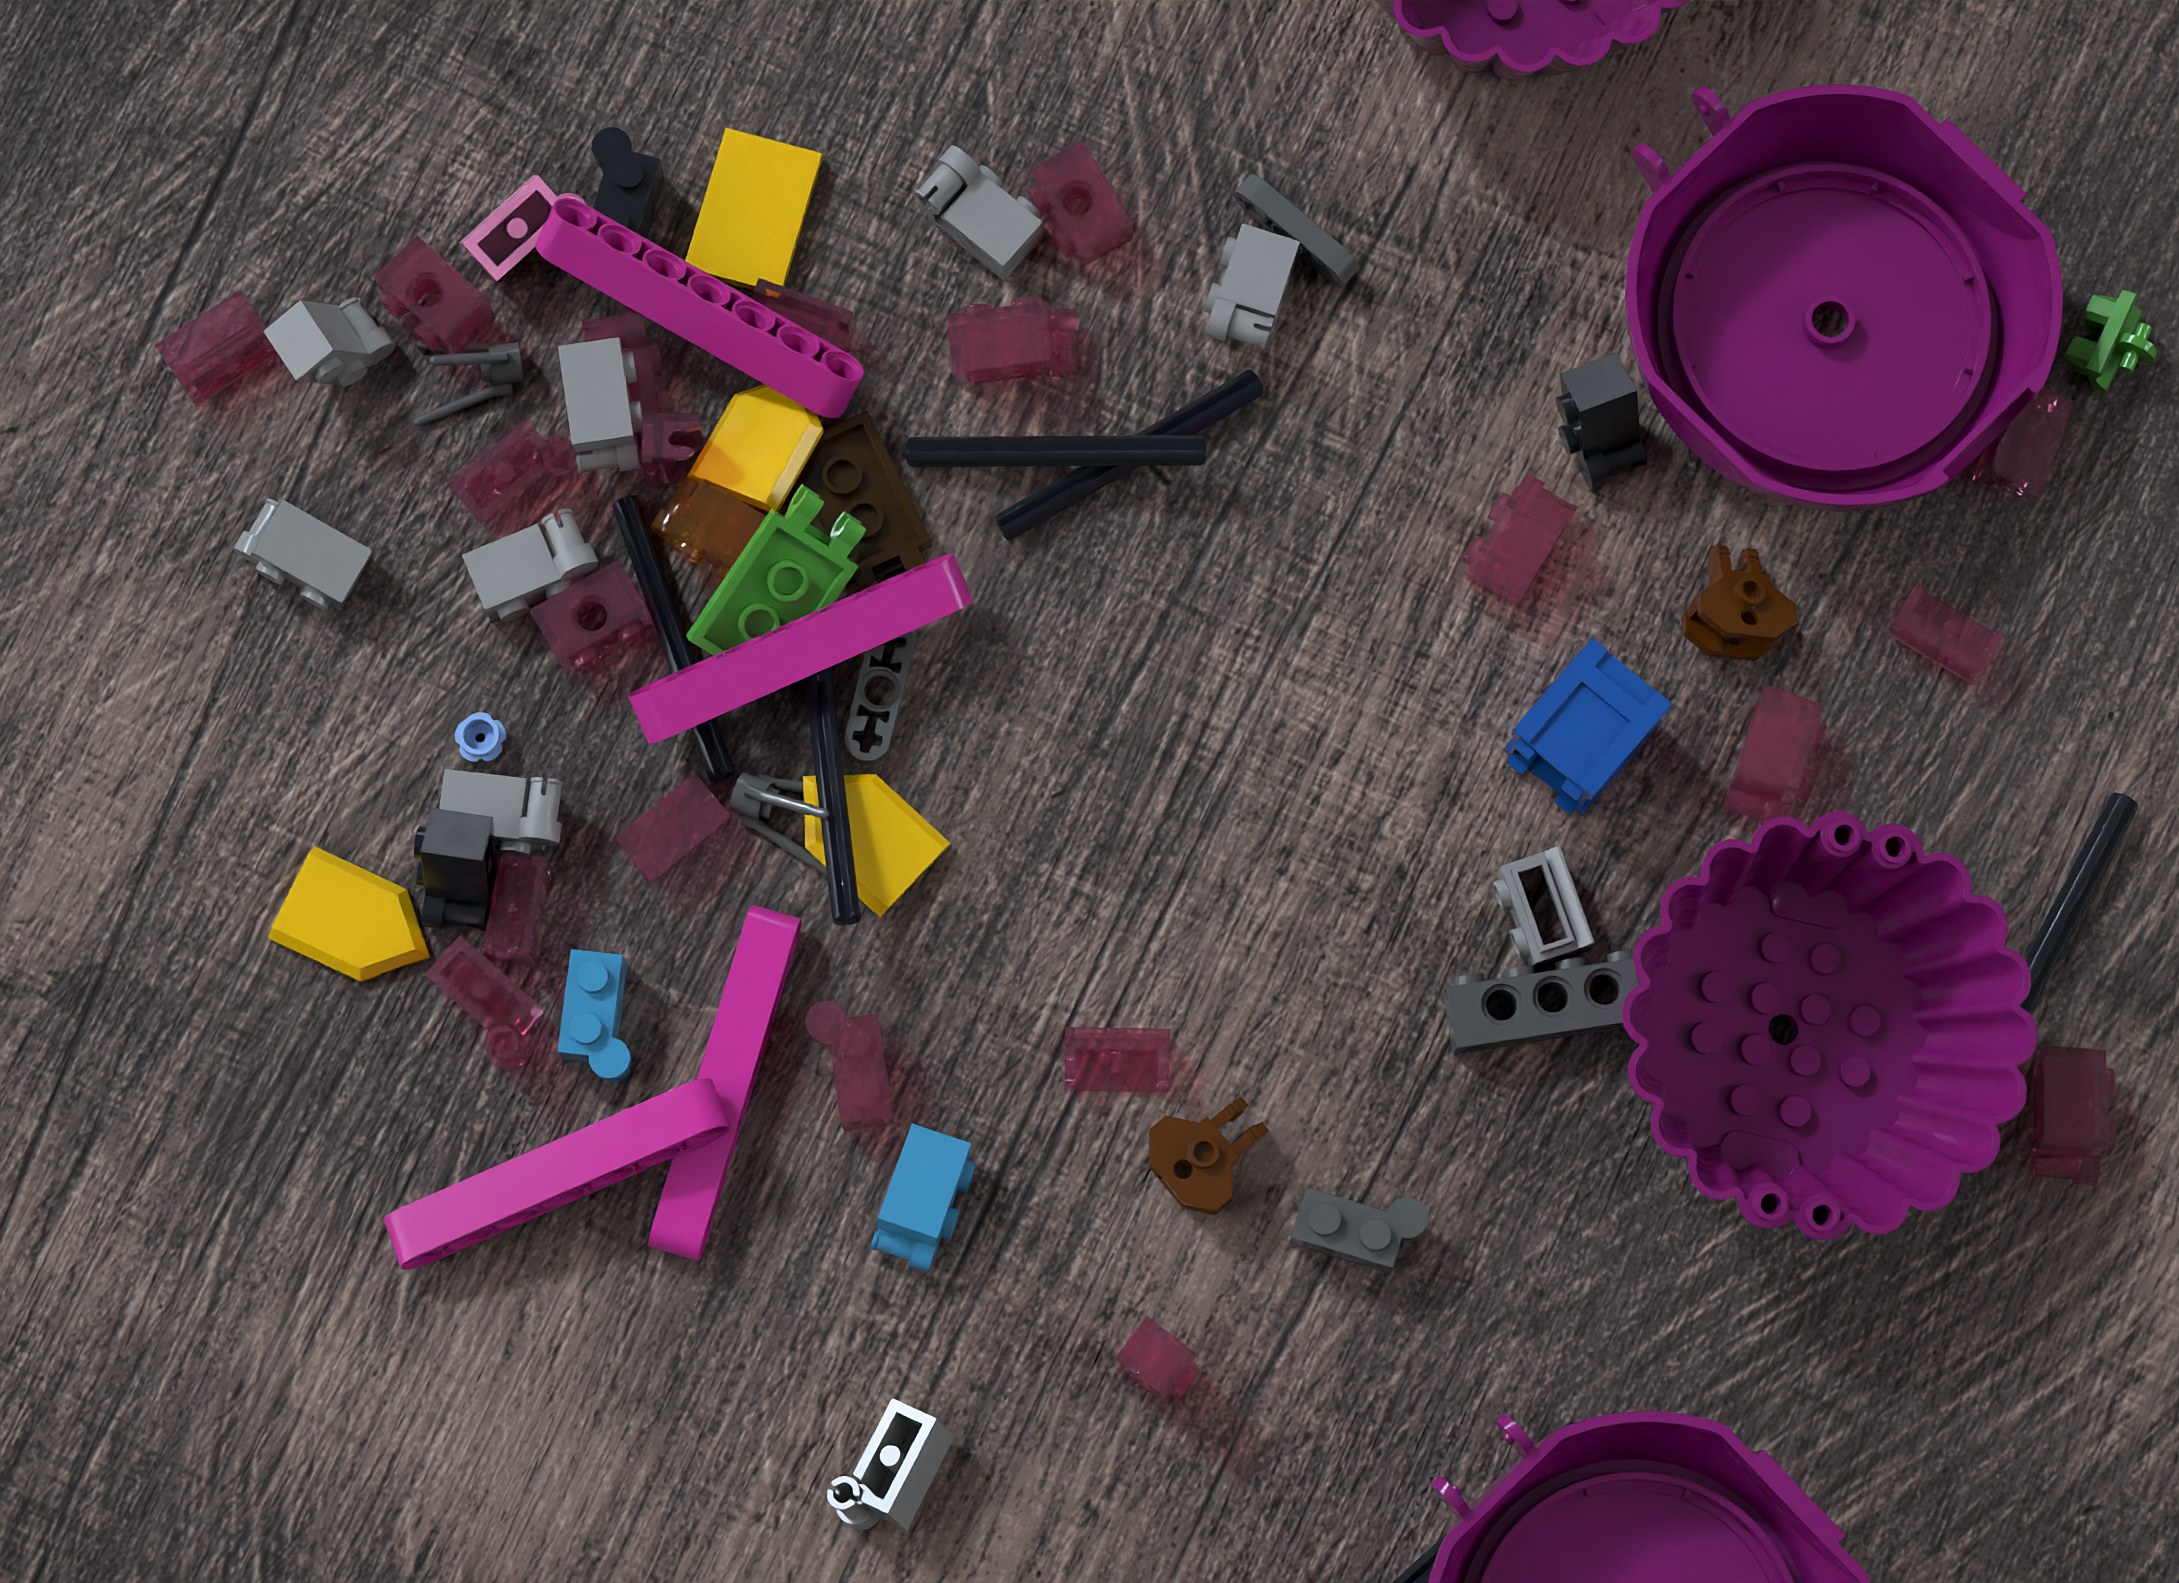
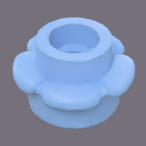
[455,712,506,762]

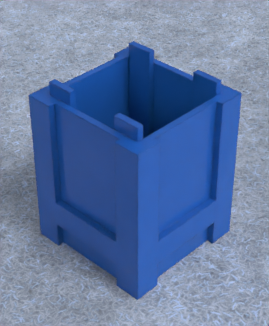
[1504,637,1672,816]

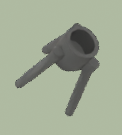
[414,340,524,426]
[729,772,829,876]

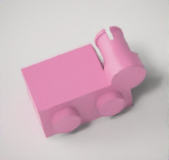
[459,175,587,281]

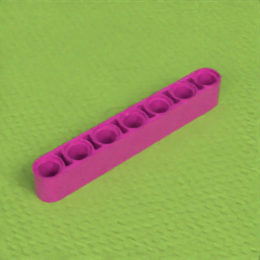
[536,198,864,418]
[627,554,974,744]
[648,905,802,1261]
[383,1078,730,1270]

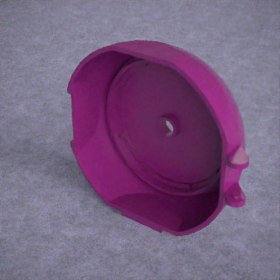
[1625,84,2063,512]
[1428,1411,1871,1583]

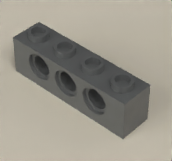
[1443,950,1638,1054]

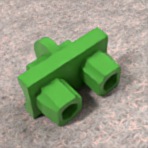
[2065,289,2158,393]

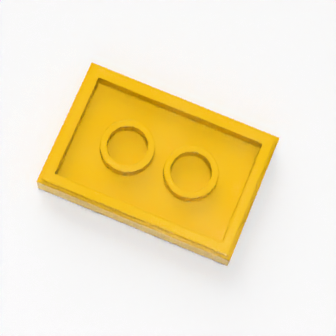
[685,128,823,298]

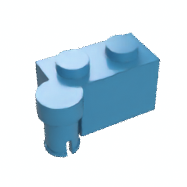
[557,949,632,1083]
[871,1123,977,1273]

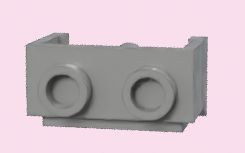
[1493,845,1594,968]

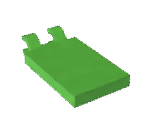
[686,484,866,693]

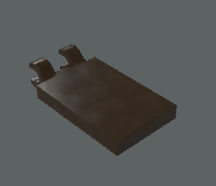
[792,410,932,592]

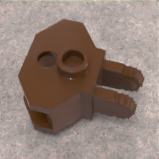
[1681,544,1798,661]
[1149,1097,1269,1216]

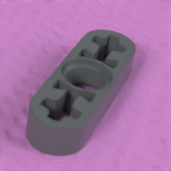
[1233,174,1360,288]
[844,631,915,766]

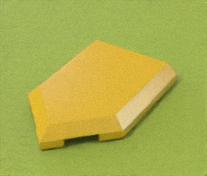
[687,384,824,512]
[803,774,951,918]
[268,846,431,982]

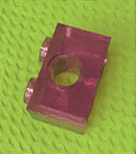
[1027,141,1133,268]
[374,235,496,355]
[529,560,653,673]
[1114,1316,1199,1404]

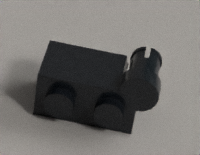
[591,127,665,239]
[1556,353,1647,489]
[414,808,497,931]

